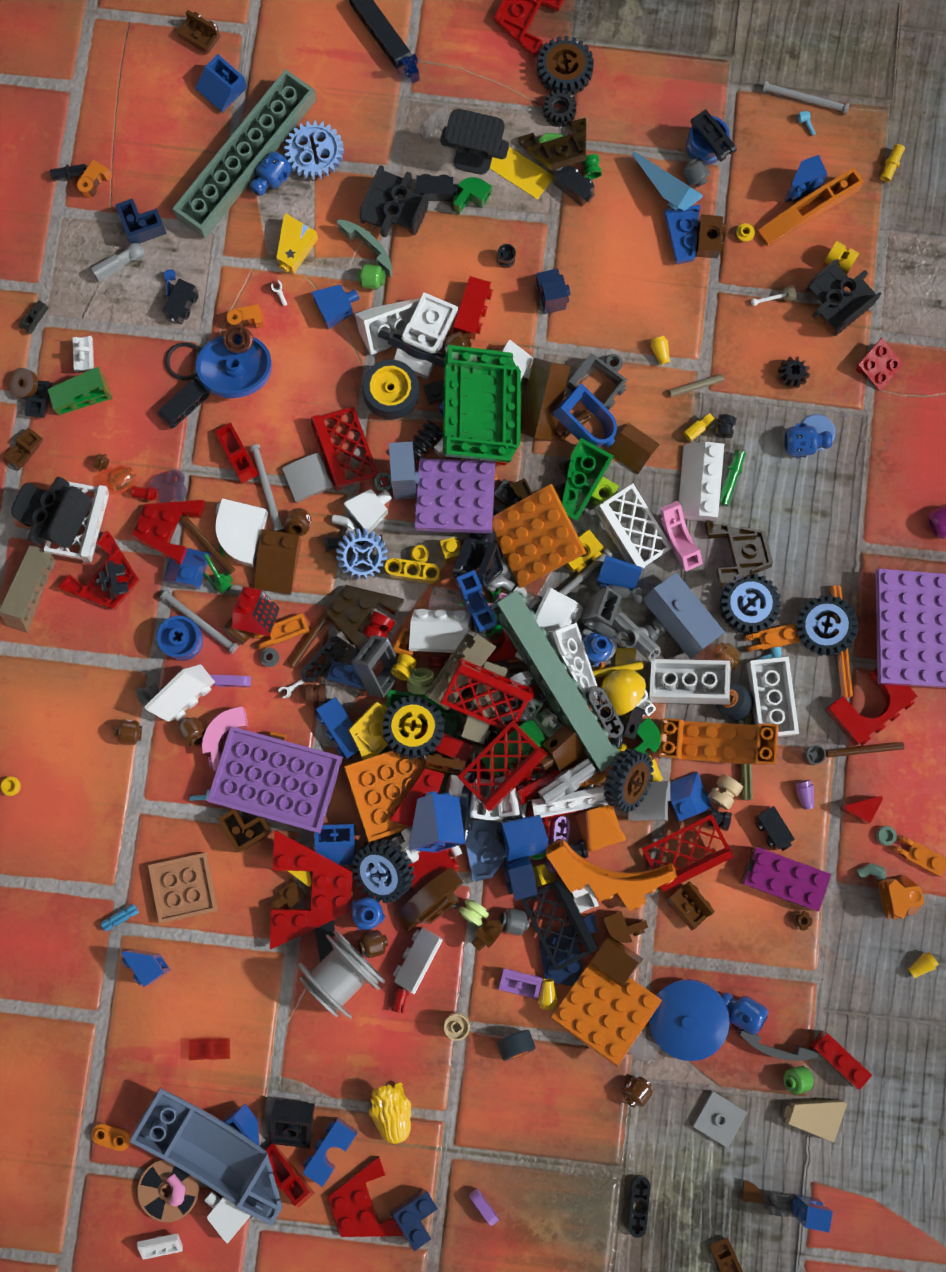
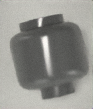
[683,157,710,187]
[499,908,530,936]

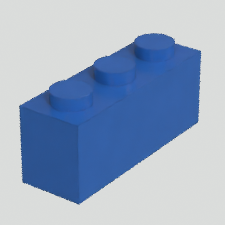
[316,697,359,760]

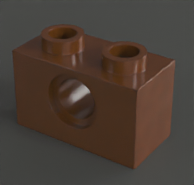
[696,214,726,259]

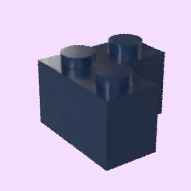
[115,198,167,244]
[536,268,570,314]
[327,648,373,692]
[502,857,538,900]
[389,1189,438,1251]

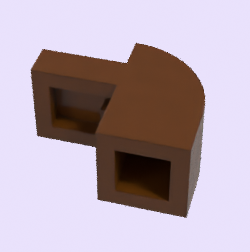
[601,911,648,943]

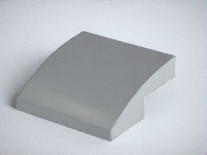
[282,453,334,502]
[628,781,670,821]

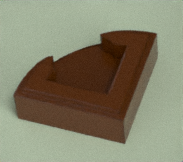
[742,1179,763,1203]

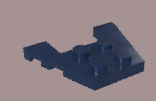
[539,914,597,986]

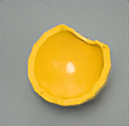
[600,669,646,715]

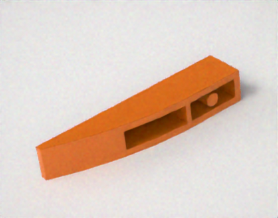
[758,167,864,246]

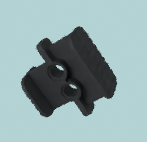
[440,109,509,175]
[359,165,429,238]
[806,259,882,336]
[11,477,91,548]

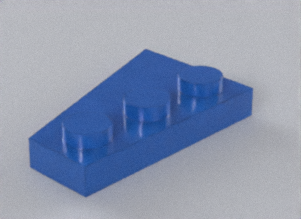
[664,205,700,264]

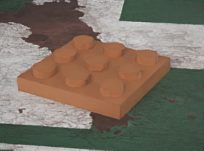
[148,853,218,924]

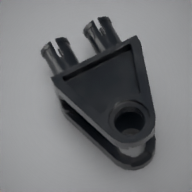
[453,530,503,586]

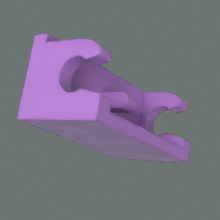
[498,968,542,999]

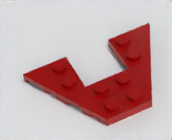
[270,830,352,949]

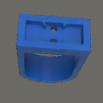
[552,383,617,448]

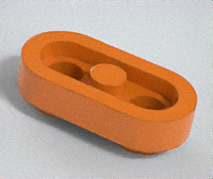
[91,1123,131,1151]

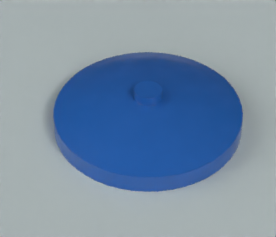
[196,335,272,398]
[649,979,730,1061]

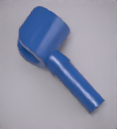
[164,269,176,296]

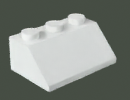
[409,609,473,653]
[144,664,215,722]
[393,927,443,994]

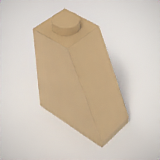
[784,1099,847,1142]

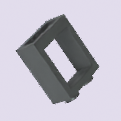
[567,353,627,410]
[352,635,398,698]

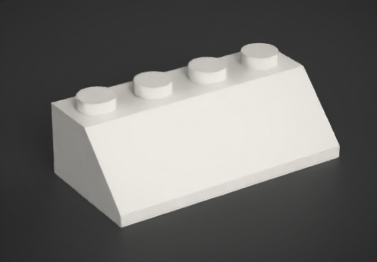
[678,442,724,522]
[515,587,583,664]

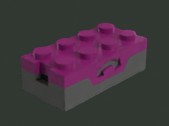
[740,847,831,912]

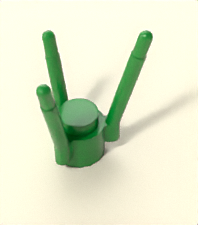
[204,546,234,593]

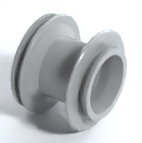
[298,930,385,1019]

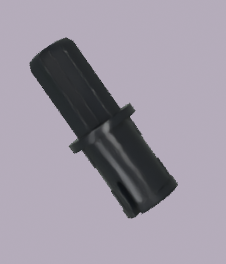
[50,164,87,181]

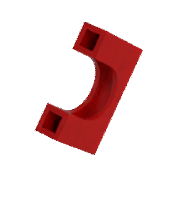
[825,668,918,746]

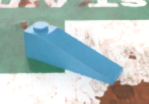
[632,151,703,211]

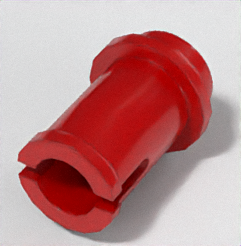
[131,486,157,502]
[392,986,409,1013]

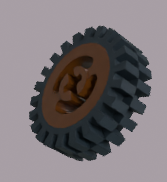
[537,36,594,95]
[604,748,654,812]

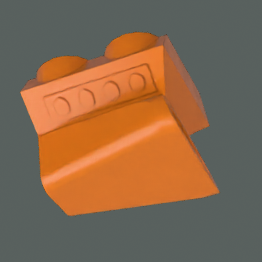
[575,805,626,852]
[878,876,924,920]

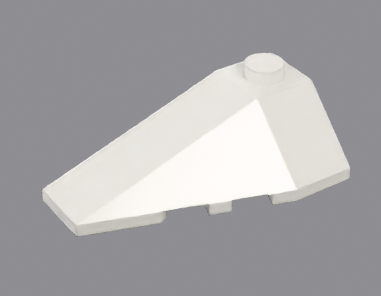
[355,298,421,355]
[548,623,599,699]

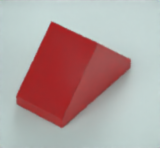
[840,795,883,824]

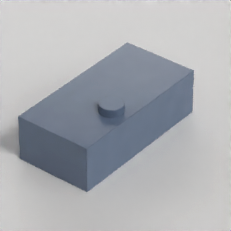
[389,442,419,500]
[642,572,725,659]

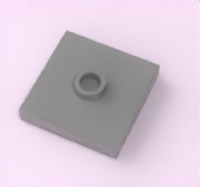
[692,1091,748,1148]

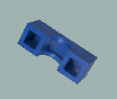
[455,570,498,634]
[302,1118,358,1187]
[790,1194,833,1233]

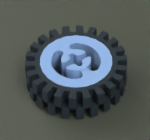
[719,574,781,634]
[797,595,858,656]
[352,839,414,903]

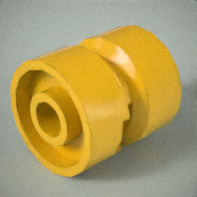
[824,241,859,275]

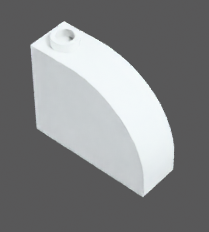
[215,498,269,567]

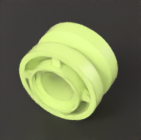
[407,668,434,695]
[458,898,489,927]

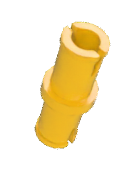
[880,144,905,183]

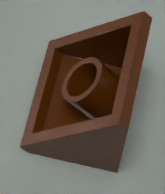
[608,423,660,474]
[590,936,643,988]

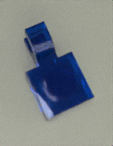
[402,53,420,83]

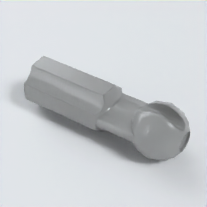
[91,243,145,282]

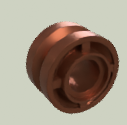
[224,326,253,353]

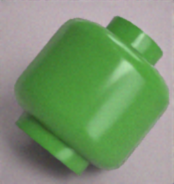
[357,264,386,290]
[783,1066,814,1095]

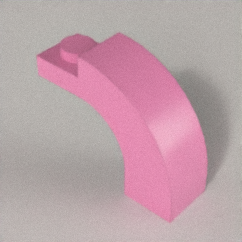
[660,501,703,571]
[202,707,248,772]

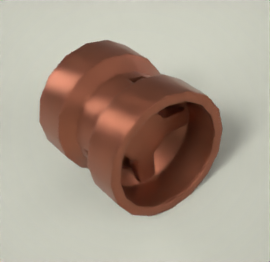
[305,684,327,704]

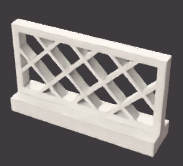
[44,482,109,563]
[593,484,673,568]
[526,773,608,818]

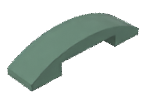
[337,219,393,278]

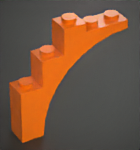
[546,838,677,911]

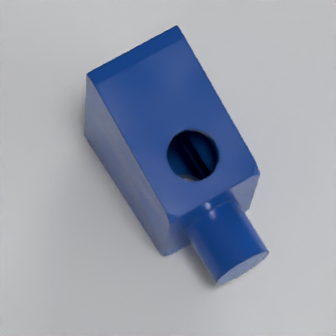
[312,285,359,329]

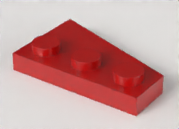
[389,768,444,827]

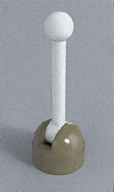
[751,285,796,306]

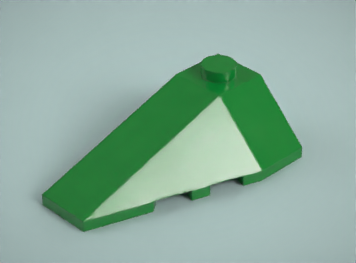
[562,438,614,521]

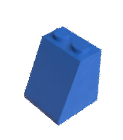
[409,791,465,853]

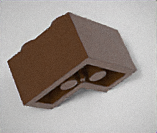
[217,809,274,853]

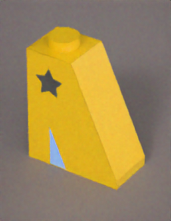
[277,213,318,274]

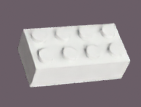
[746,657,799,737]
[650,659,731,705]

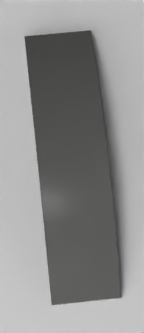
[737,1029,819,1061]

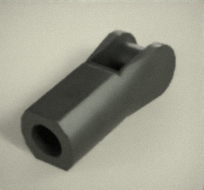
[19,300,49,334]

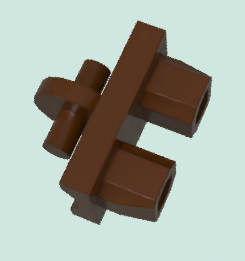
[471,919,503,951]

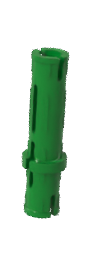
[719,450,747,507]

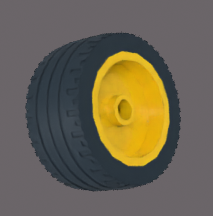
[362,359,419,420]

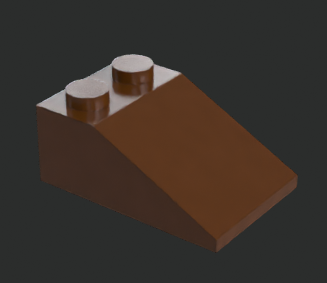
[254,529,302,595]

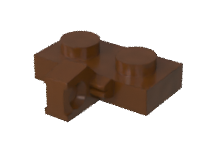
[424,754,466,777]

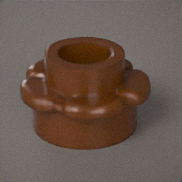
[94,454,110,471]
[793,911,813,931]

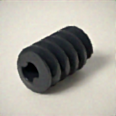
[409,420,443,461]

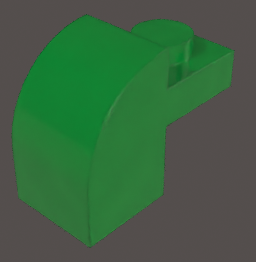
[453,177,492,215]
[634,717,661,754]

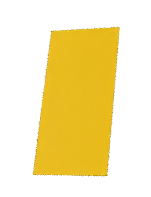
[490,147,554,200]

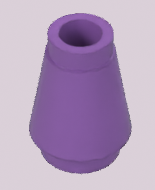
[794,780,814,810]

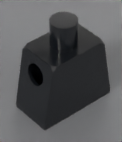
[602,706,644,749]

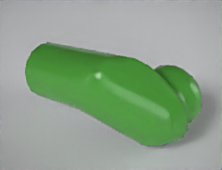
[538,133,562,143]

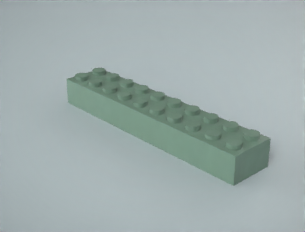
[172,69,316,239]
[489,591,619,772]

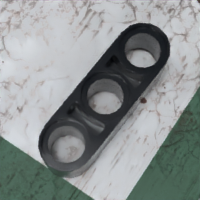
[157,379,210,429]

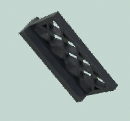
[521,878,599,971]

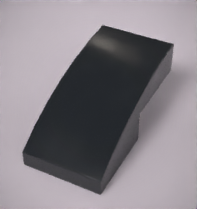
[25,380,52,418]
[494,479,521,508]

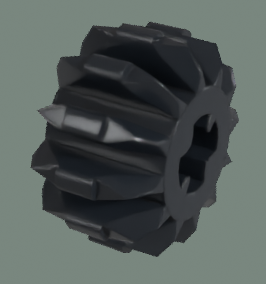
[778,356,810,389]

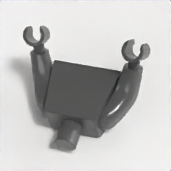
[580,585,643,647]

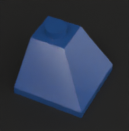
[163,548,210,590]
[668,772,713,822]
[222,1104,260,1146]

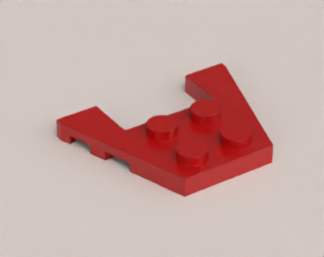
[494,0,565,57]
[132,500,206,565]
[58,531,140,610]
[328,1156,403,1237]

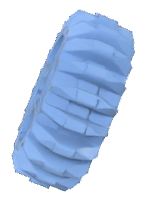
[336,528,388,580]

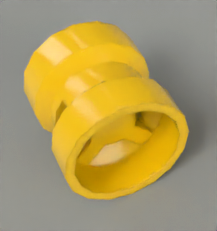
[391,653,417,681]

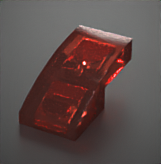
[188,1038,230,1061]

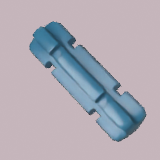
[101,904,139,931]

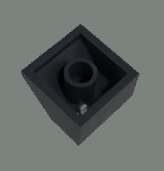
[270,1099,315,1149]

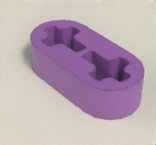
[469,1188,500,1226]

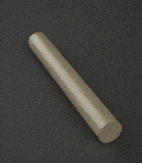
[669,374,724,397]

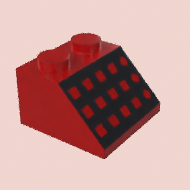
[232,586,280,636]

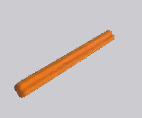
[830,585,853,698]

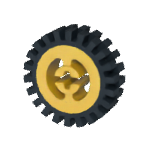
[382,696,444,760]

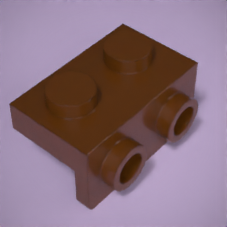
[177,10,220,54]
[666,881,715,931]

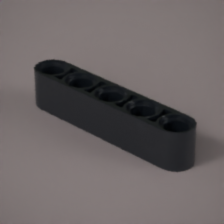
[349,0,413,69]

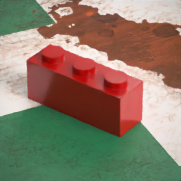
[454,276,493,340]
[809,1031,873,1090]

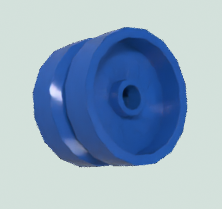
[686,116,730,165]
[157,616,204,661]

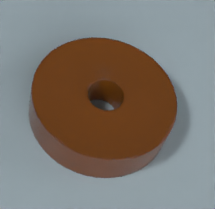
[8,368,38,399]

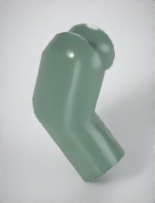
[856,863,886,880]

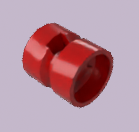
[362,611,395,638]

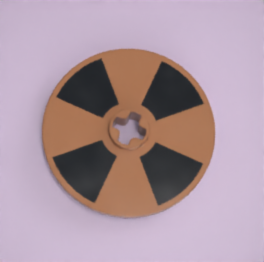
[138,1159,199,1222]

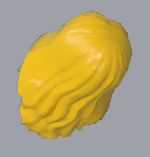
[369,1083,411,1144]

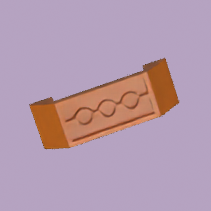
[659,718,779,765]

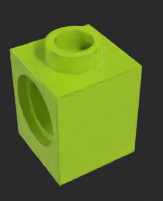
[590,477,619,506]

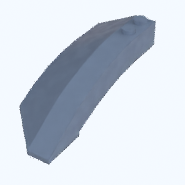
[130,1088,282,1226]

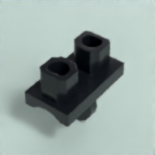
[95,561,129,599]

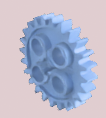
[284,120,344,180]

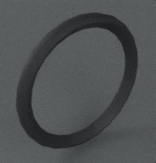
[166,342,201,380]

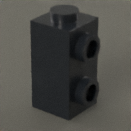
[554,165,595,206]
[416,174,457,202]
[162,278,199,324]
[754,806,795,851]

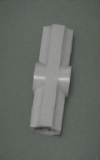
[612,613,661,661]
[538,759,597,806]

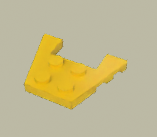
[348,702,415,760]

